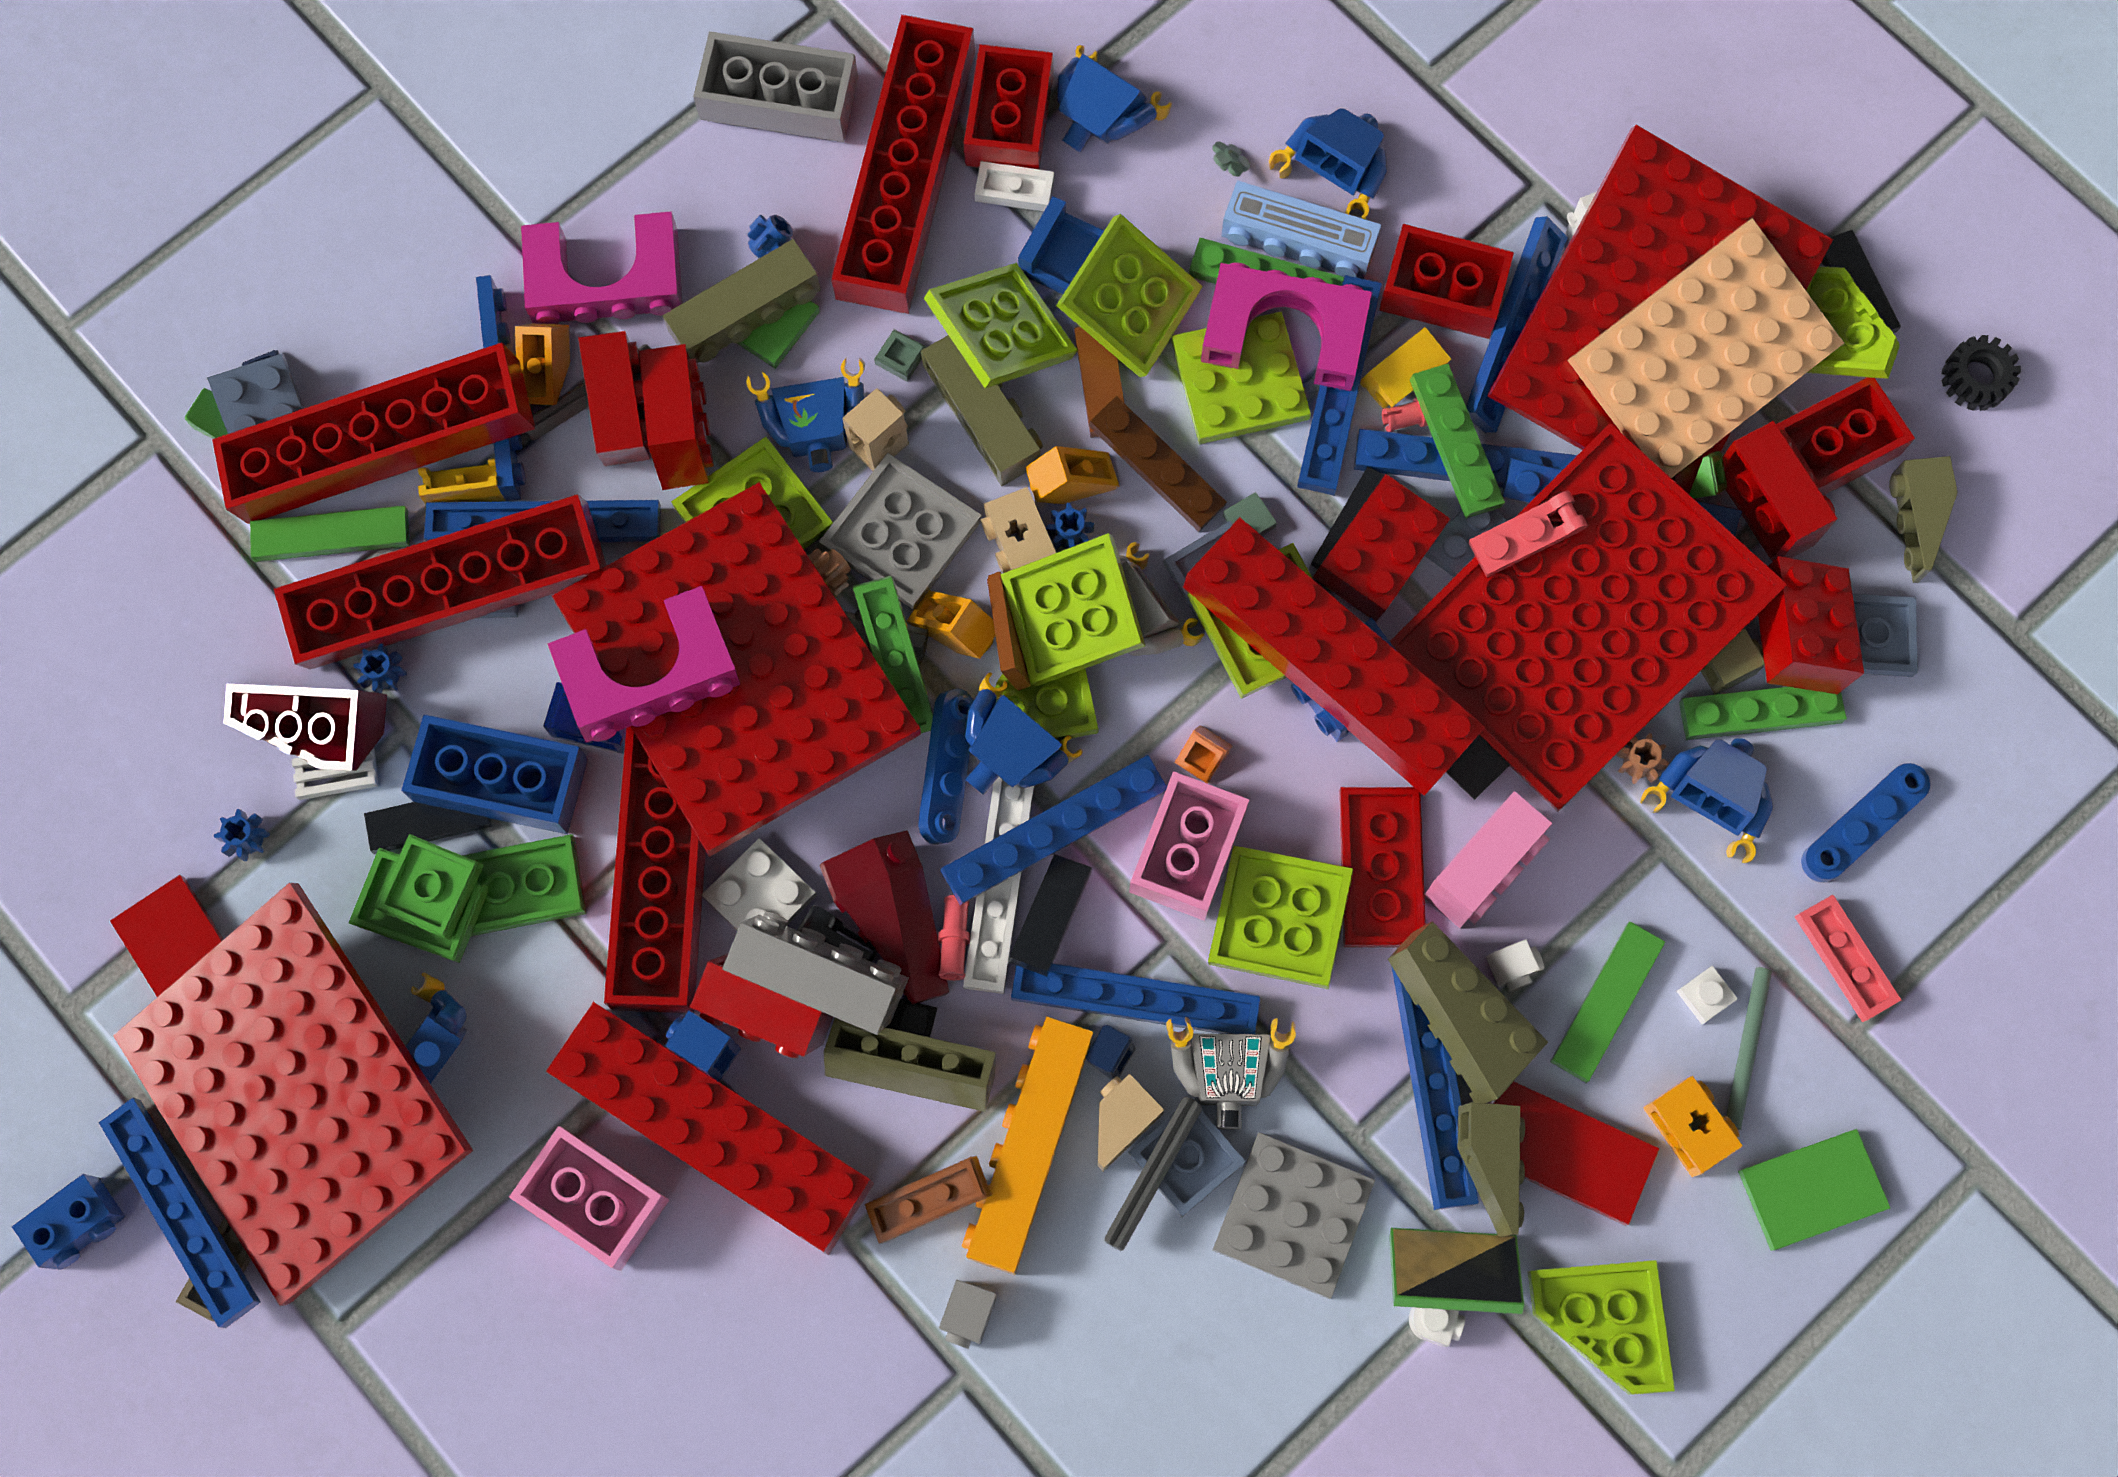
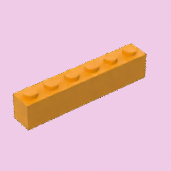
[962,1016,1093,1275]

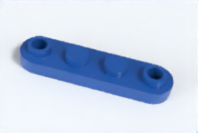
[918,688,974,845]
[1801,763,1931,883]

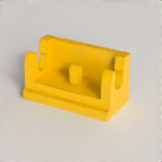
[1360,327,1452,409]
[418,458,506,505]

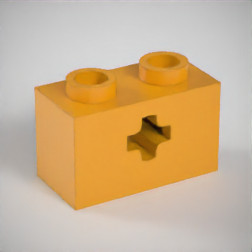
[1643,1075,1743,1177]

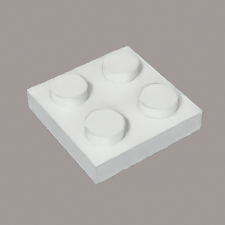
[702,838,817,931]

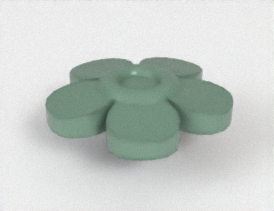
[1212,142,1250,177]

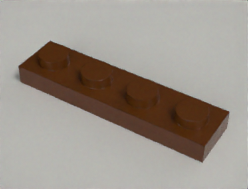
[1089,396,1227,532]

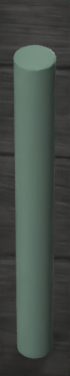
[1726,967,1772,1130]

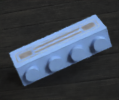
[1221,180,1381,279]

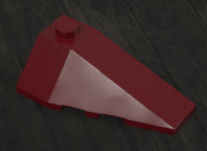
[223,684,387,771]
[819,830,950,1005]

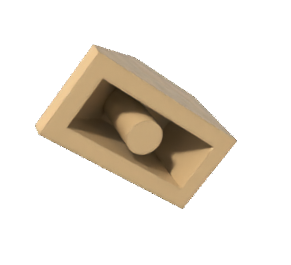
[1097,1074,1164,1172]

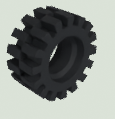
[1941,335,2021,411]

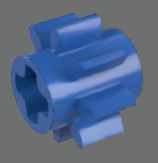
[747,214,794,258]
[1046,503,1094,550]
[353,644,407,693]
[214,809,270,862]

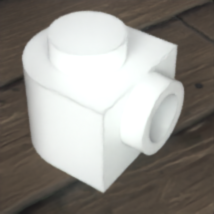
[1486,939,1544,992]
[1409,1307,1465,1347]

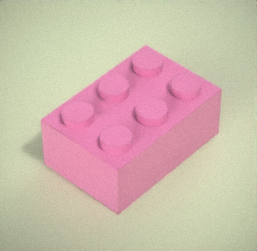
[1129,771,1250,921]
[1425,791,1553,928]
[509,1126,670,1271]

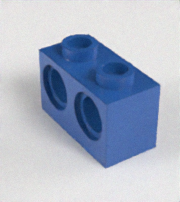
[665,1011,742,1082]

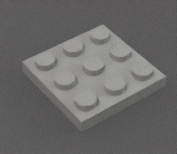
[819,453,982,610]
[1212,1132,1375,1299]

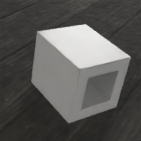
[938,1279,997,1349]

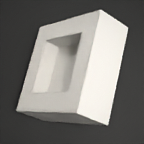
[1676,966,1738,1024]

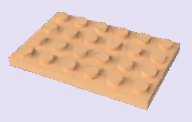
[1568,218,1844,478]

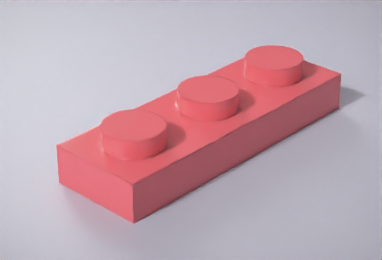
[1795,895,1901,1022]

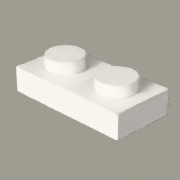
[974,161,1054,211]

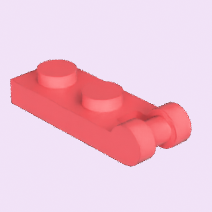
[1469,490,1588,577]

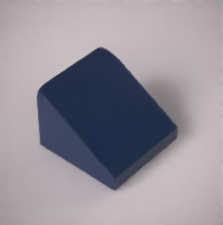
[1086,1025,1136,1080]

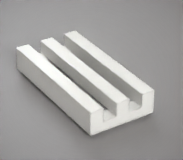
[292,748,379,800]

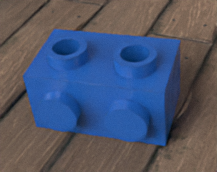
[12,1174,126,1270]

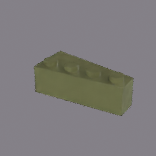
[1388,921,1548,1103]

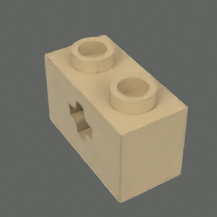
[842,388,909,471]
[980,487,1056,574]

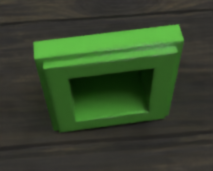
[185,388,228,439]
[1689,451,1727,499]

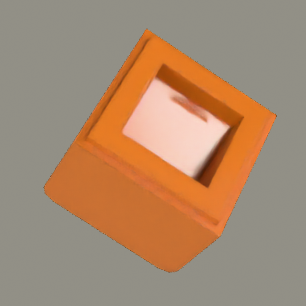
[1174,725,1233,784]

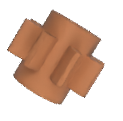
[808,548,851,597]
[1616,733,1669,784]

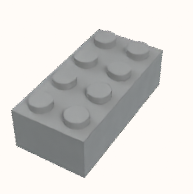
[693,31,858,142]
[722,912,909,1035]

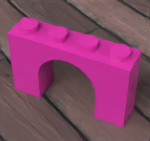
[521,211,683,324]
[1201,263,1372,391]
[547,586,740,743]

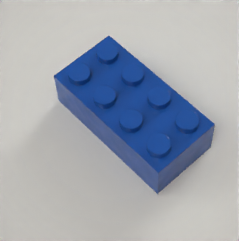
[401,715,588,835]

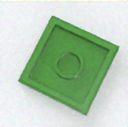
[736,301,820,369]
[375,834,484,940]

